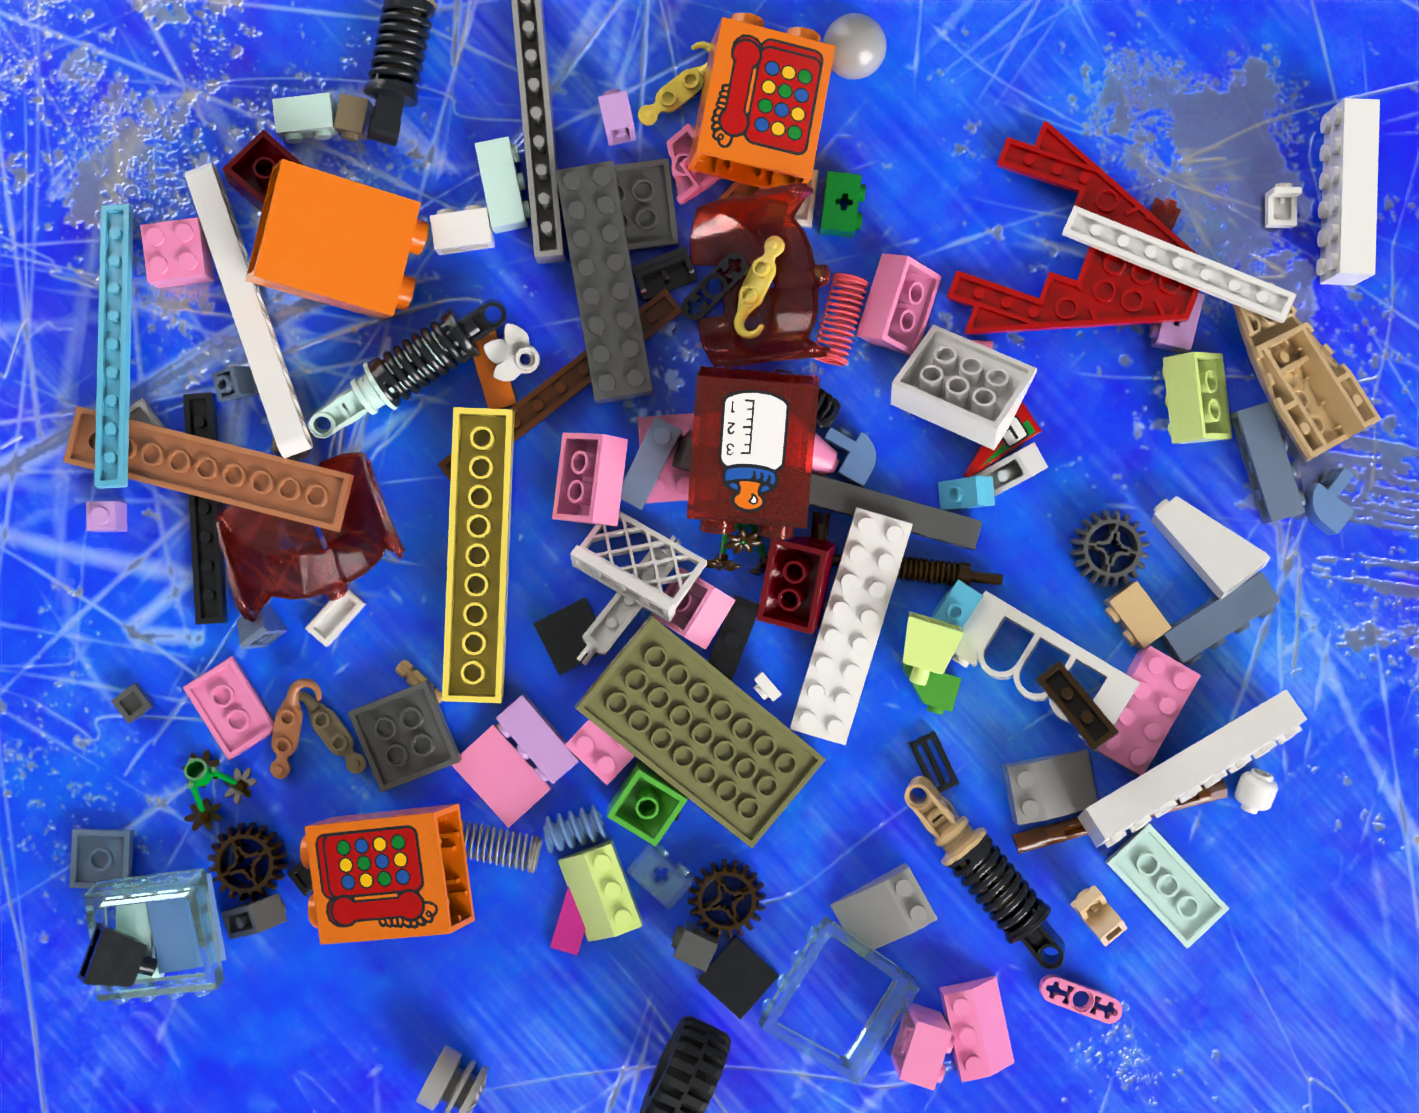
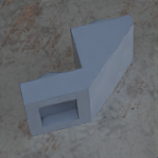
[212,366,260,402]

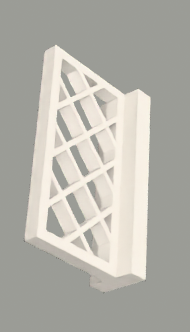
[570,511,707,622]

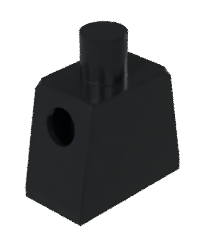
[77,922,157,987]

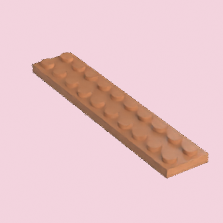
[63,406,354,532]

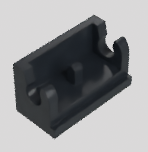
[632,246,697,302]

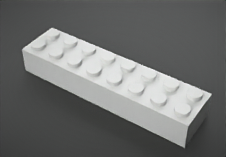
[1077,689,1307,848]

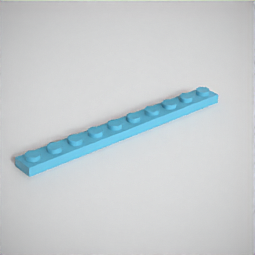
[94,204,134,489]

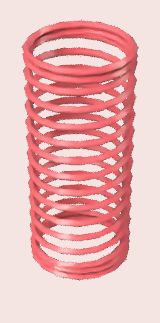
[811,273,869,366]

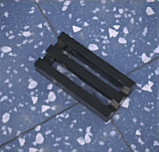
[908,730,960,793]

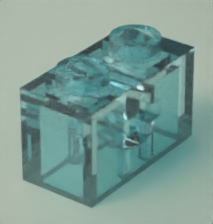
[626,842,693,910]

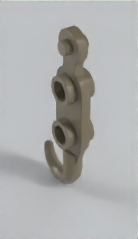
[299,691,367,774]

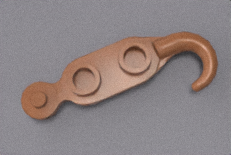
[270,678,322,779]

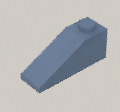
[621,417,682,510]
[237,602,288,649]

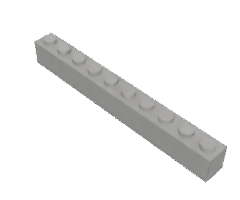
[511,0,566,264]

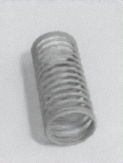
[461,819,542,874]

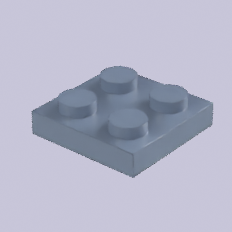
[69,828,134,890]

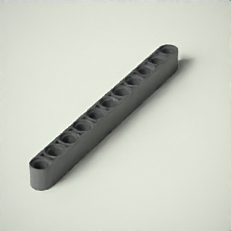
[672,438,983,550]

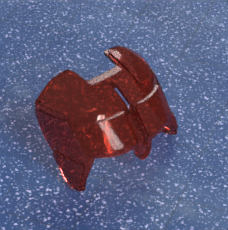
[690,183,831,369]
[216,452,406,622]

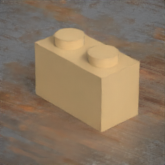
[1103,581,1172,649]

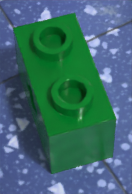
[819,171,866,238]

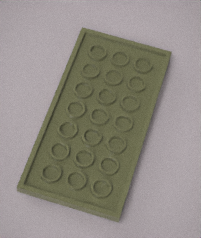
[574,615,826,848]

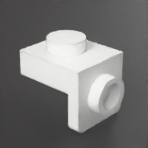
[1265,183,1302,228]

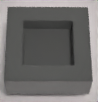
[111,683,155,724]

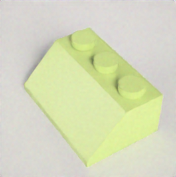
[1162,352,1232,444]
[558,839,642,942]

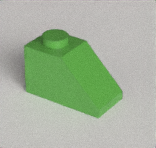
[901,661,962,715]

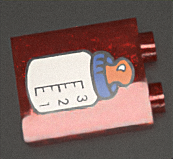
[687,366,819,539]

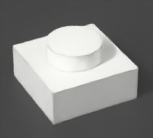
[753,672,782,701]

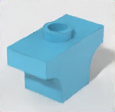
[938,476,995,511]
[931,579,983,627]

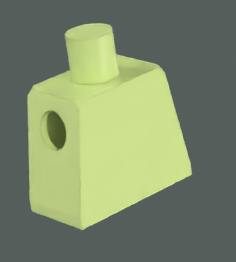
[903,611,964,686]

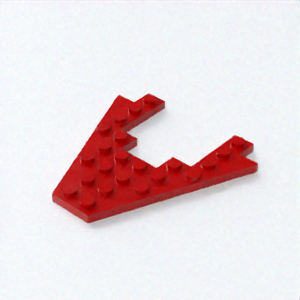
[947,121,1200,335]

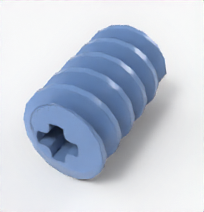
[543,805,607,854]

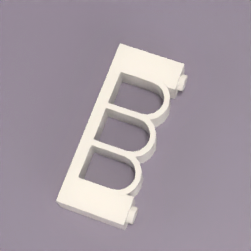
[952,590,1140,741]

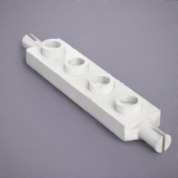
[576,536,682,666]

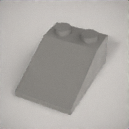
[1002,749,1097,825]
[830,862,938,956]

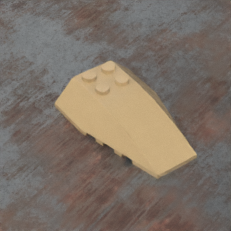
[1233,282,1382,462]

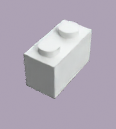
[430,205,495,255]

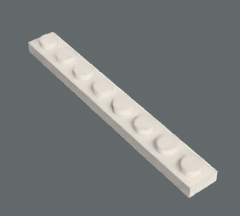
[1062,205,1297,324]

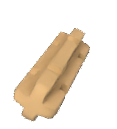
[395,660,442,704]

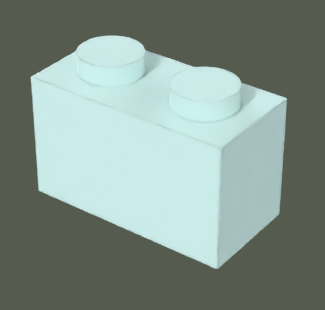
[272,92,338,144]

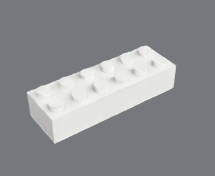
[1316,98,1380,285]

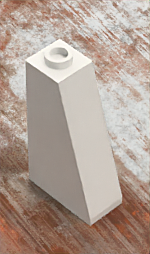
[1151,496,1271,600]

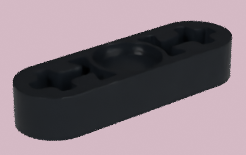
[682,252,750,321]

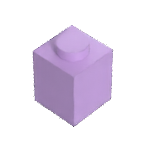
[86,501,127,532]

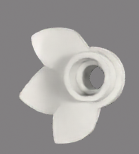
[483,323,540,382]

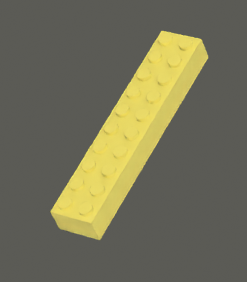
[442,407,515,703]

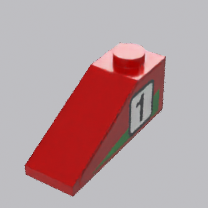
[962,402,1042,478]

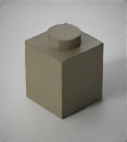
[334,94,374,142]

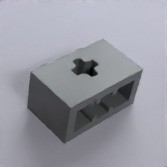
[671,920,718,972]

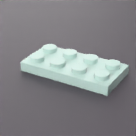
[1105,823,1229,949]

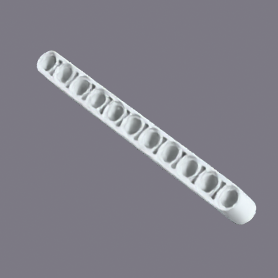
[185,162,313,458]

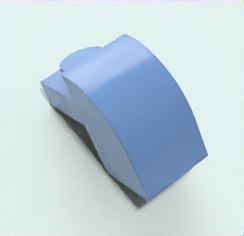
[823,427,876,487]
[1304,467,1356,535]

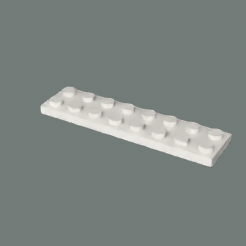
[790,507,913,745]

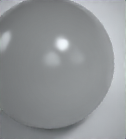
[823,13,887,80]

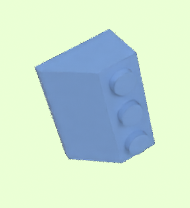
[143,872,227,974]

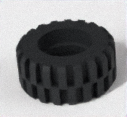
[640,1016,731,1113]

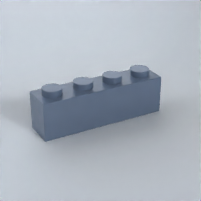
[1230,402,1306,524]
[1159,572,1281,665]

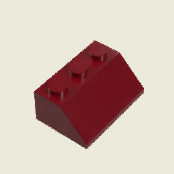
[222,129,305,212]
[756,536,836,634]

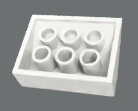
[891,325,1037,450]

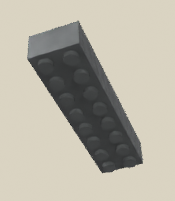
[555,160,654,405]

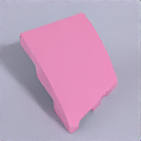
[666,123,722,205]

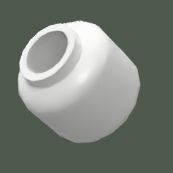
[1234,768,1278,814]

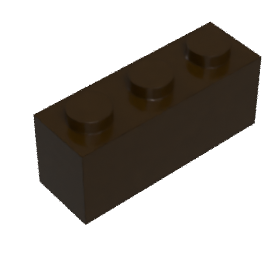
[1036,660,1119,753]

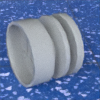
[416,1045,490,1113]

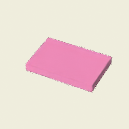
[183,656,275,761]
[452,724,552,828]

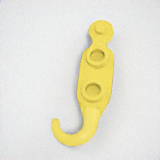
[638,41,711,126]
[734,235,785,339]

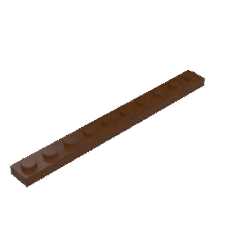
[438,288,683,480]

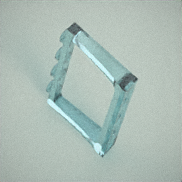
[84,868,225,1005]
[758,916,920,1086]

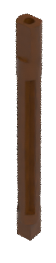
[1012,779,1227,854]

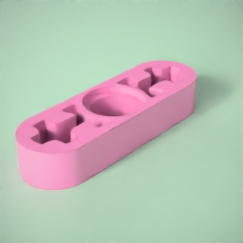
[1039,974,1122,1024]

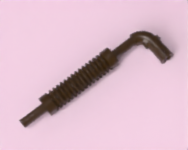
[811,512,1003,587]

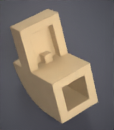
[1070,885,1127,947]

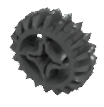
[1070,510,1149,588]

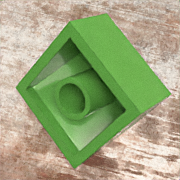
[606,759,688,847]

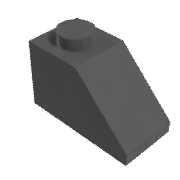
[221,893,288,939]

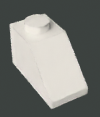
[975,442,1048,497]

